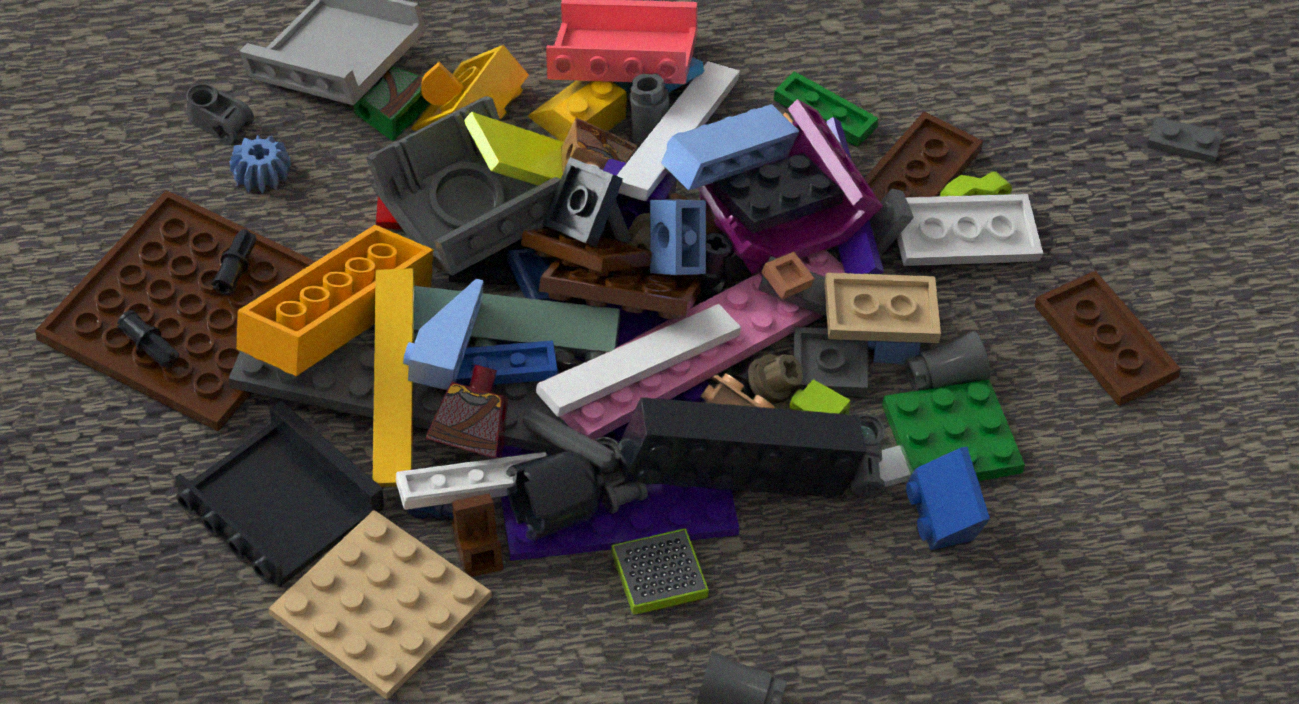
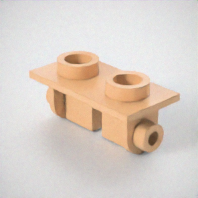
[701,373,775,408]

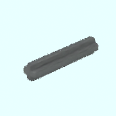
[523,409,618,472]

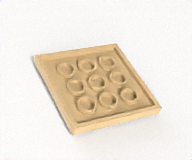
[269,510,491,699]

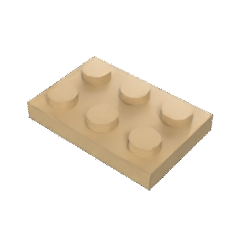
[824,273,941,343]

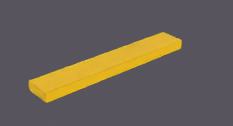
[373,268,415,487]

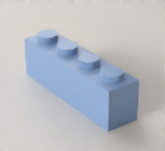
[661,104,799,190]

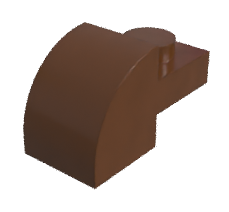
[452,493,503,577]

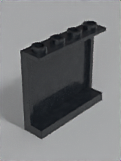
[176,401,384,588]

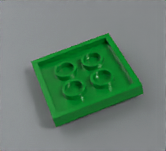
[882,379,1025,481]

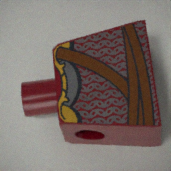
[426,364,508,458]

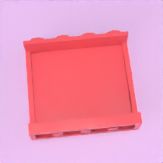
[546,0,698,84]

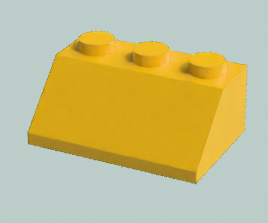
[411,45,529,131]

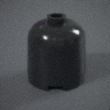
[506,451,604,541]

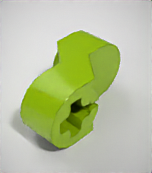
[939,172,1012,197]

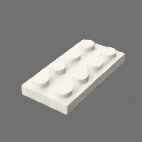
[897,194,1043,266]

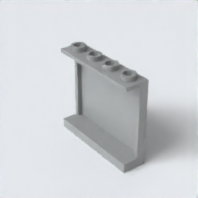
[239,0,427,105]

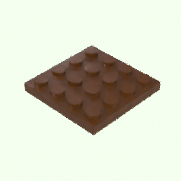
[539,258,705,319]

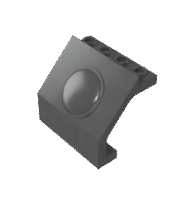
[366,96,561,276]

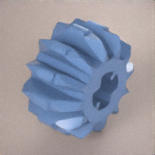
[230,134,291,194]

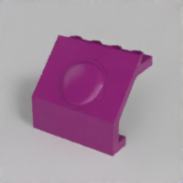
[697,99,883,274]

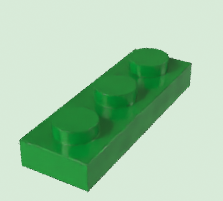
[773,71,879,147]

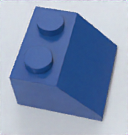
[906,447,990,550]

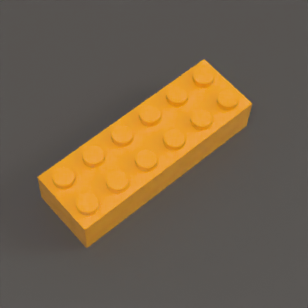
[236,225,434,376]

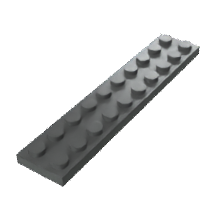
[229,342,569,455]

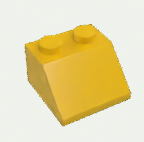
[528,80,627,142]

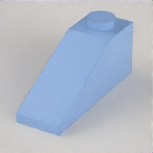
[403,279,483,390]

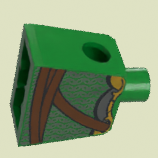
[354,67,430,141]

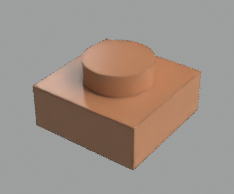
[761,252,815,299]

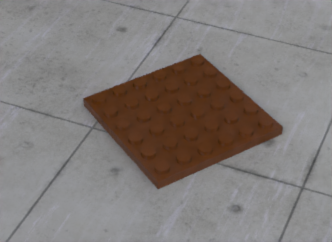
[35,190,316,431]

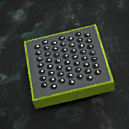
[611,528,709,615]

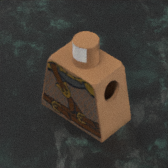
[561,117,636,172]

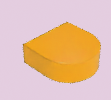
[421,62,463,105]

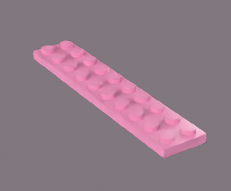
[559,249,845,440]

